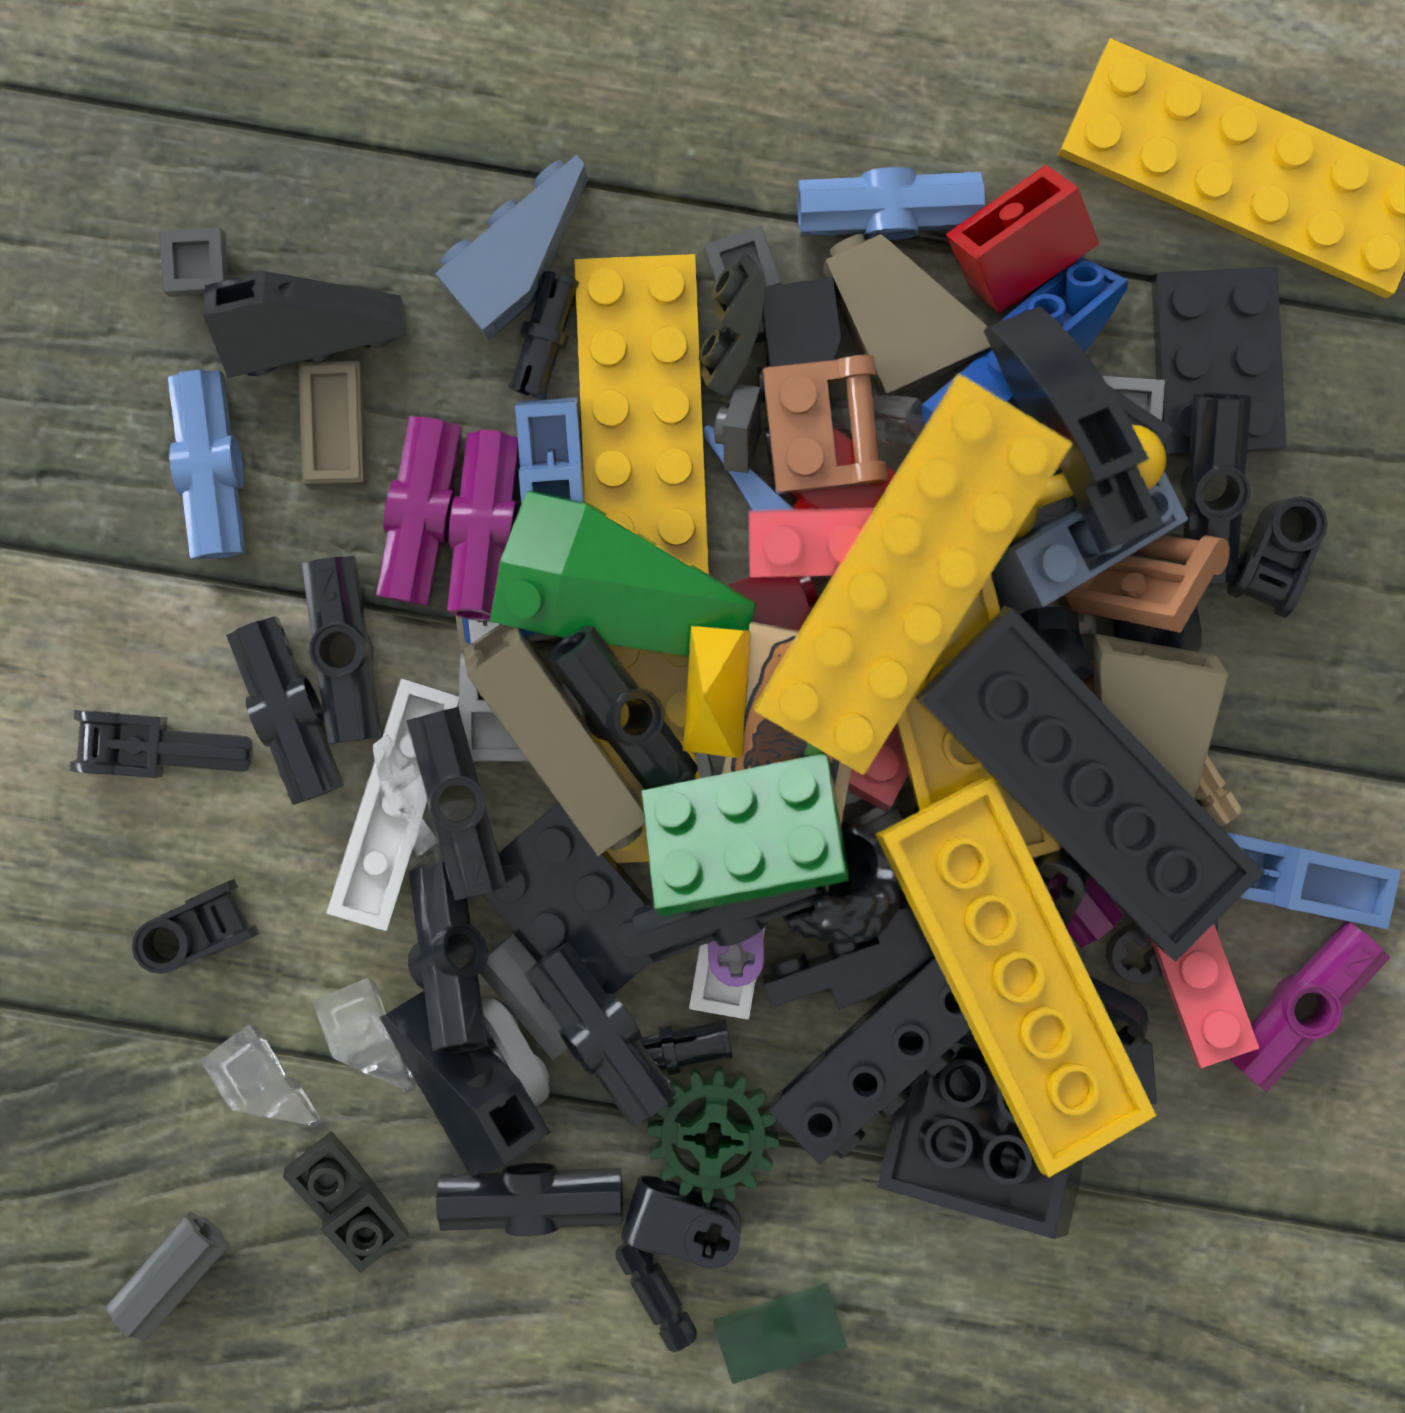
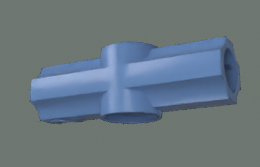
[797,167,985,241]
[168,370,246,560]

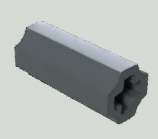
[479,932,568,1060]
[105,1212,229,1342]

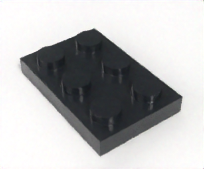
[1151,267,1286,457]
[482,802,653,995]

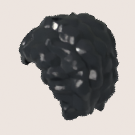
[781,820,905,944]

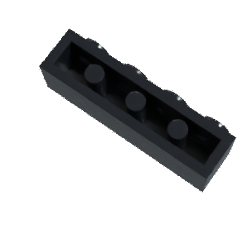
[769,955,974,1165]

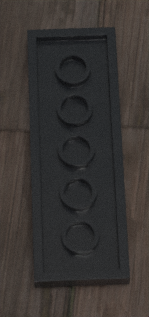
[915,606,1264,962]

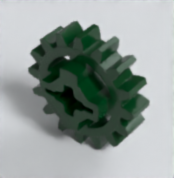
[647,1066,779,1203]

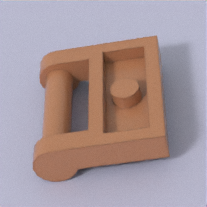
[762,355,888,495]
[1065,535,1230,632]

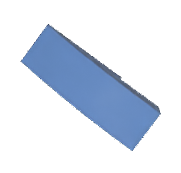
[515,397,585,503]
[1226,832,1401,929]

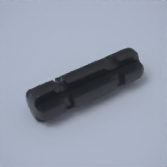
[615,1242,697,1352]

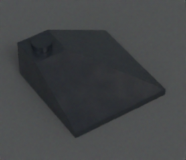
[877,1032,1084,1239]

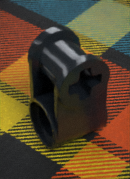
[1227,496,1328,618]
[132,879,260,974]
[621,1175,742,1269]

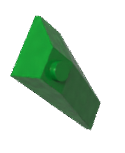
[490,490,757,656]

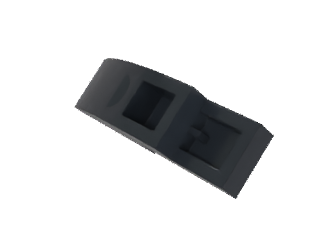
[983,306,1164,554]
[762,896,934,1010]

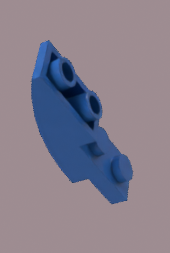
[922,257,1128,425]

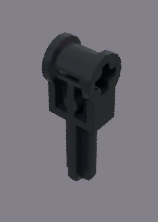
[69,710,253,778]

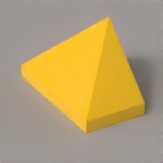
[683,626,751,758]

